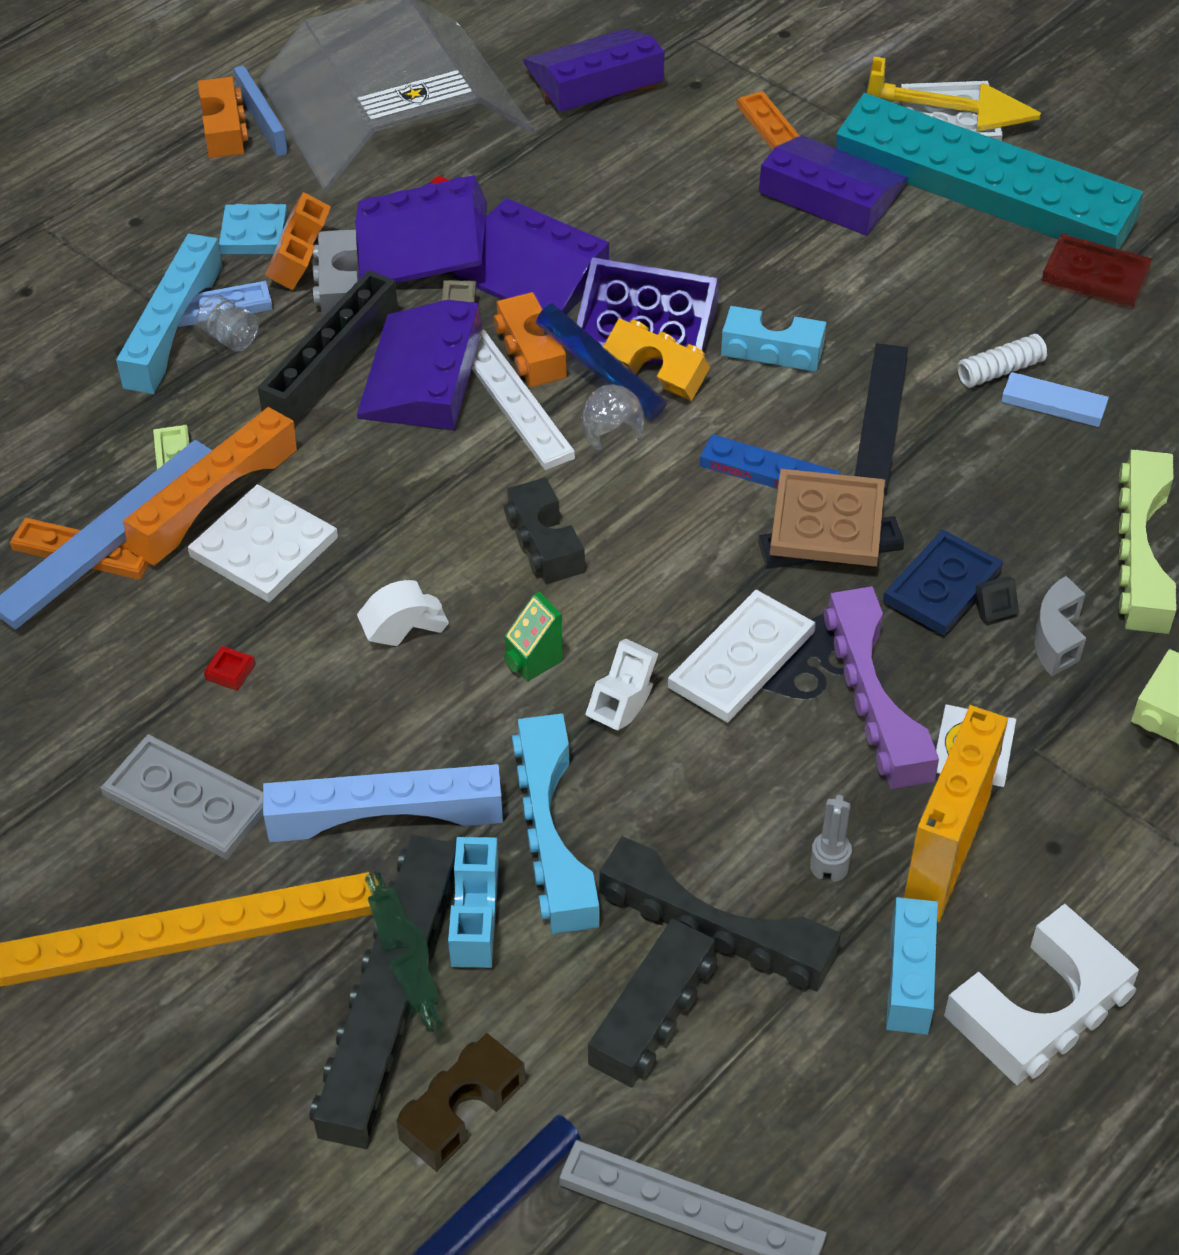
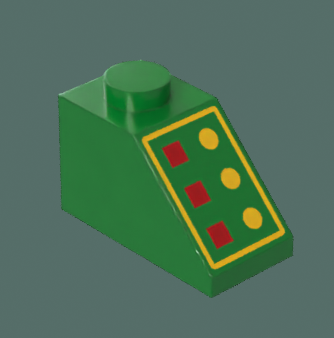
[504,591,563,682]

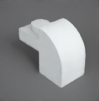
[357,580,449,646]
[585,639,658,731]

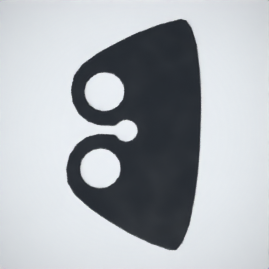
[761,613,844,700]

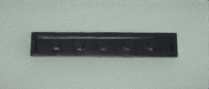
[854,343,908,495]

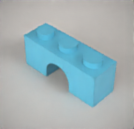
[721,306,826,372]
[448,837,499,968]
[886,897,938,1035]

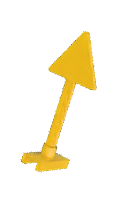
[867,56,1041,131]

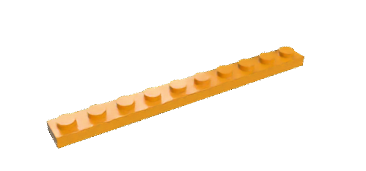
[0,872,377,987]

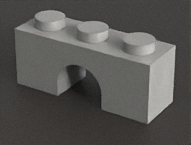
[313,229,359,318]

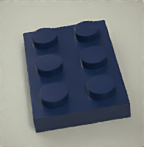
[883,529,1003,636]

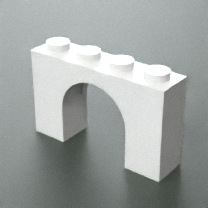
[944,904,1139,1085]

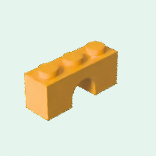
[600,318,710,401]

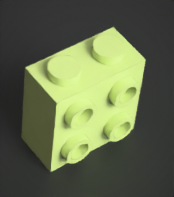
[1131,649,1179,745]

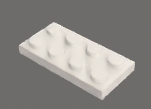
[668,590,815,723]

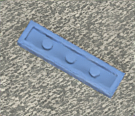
[234,66,288,157]

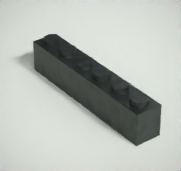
[257,270,398,423]

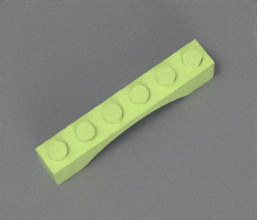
[1119,449,1176,634]

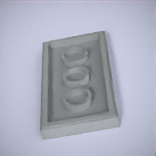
[100,734,263,860]

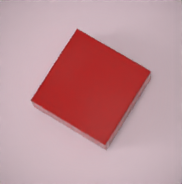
[204,646,256,691]

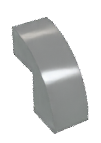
[1034,576,1086,677]

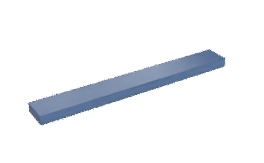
[0,440,212,630]

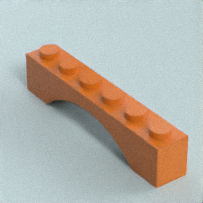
[123,407,297,566]

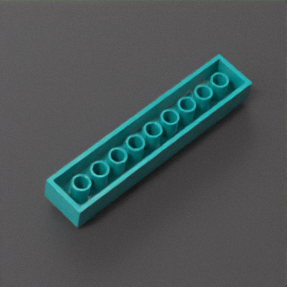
[836,93,1143,260]

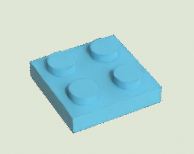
[219,204,288,254]

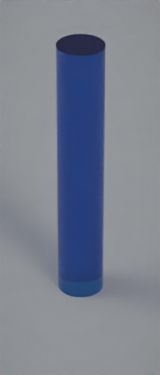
[536,303,667,421]
[411,1115,581,1255]

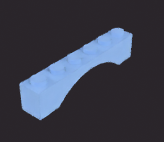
[263,764,503,842]

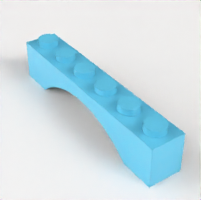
[116,233,223,394]
[512,713,599,934]

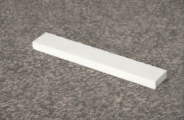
[471,330,575,470]

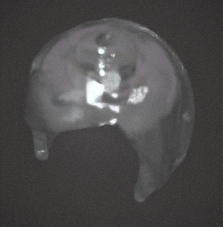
[582,384,644,451]

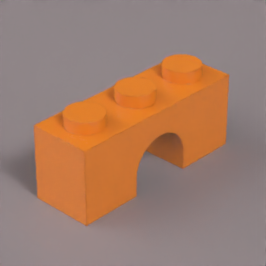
[198,77,248,158]
[264,192,331,290]
[493,292,567,388]

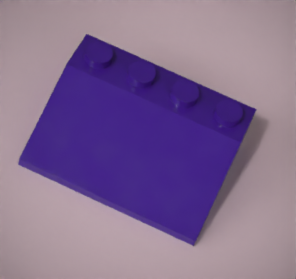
[523,29,665,112]
[759,135,908,236]
[355,175,487,283]
[453,198,609,325]
[571,257,720,365]
[357,300,482,430]

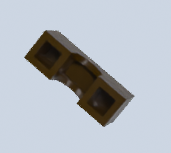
[396,1033,525,1172]

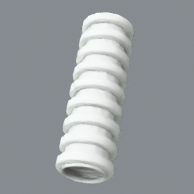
[958,333,1047,388]

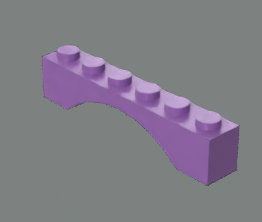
[824,586,939,789]

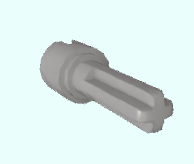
[810,795,852,882]

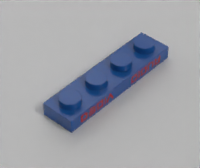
[700,434,840,489]

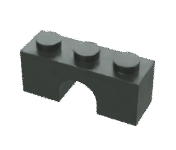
[504,477,585,585]

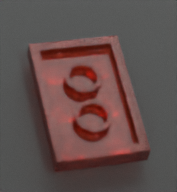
[1041,234,1153,307]

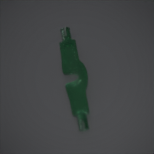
[365,871,444,1032]

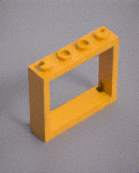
[904,705,1009,923]

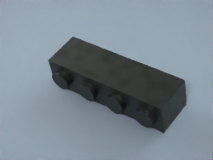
[588,918,718,1088]

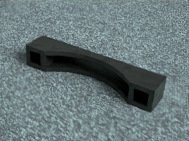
[599,836,841,992]

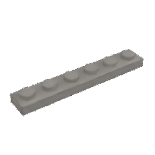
[559,1140,827,1255]

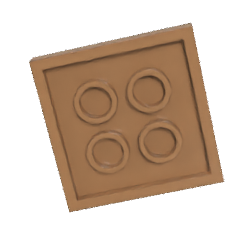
[770,469,885,567]

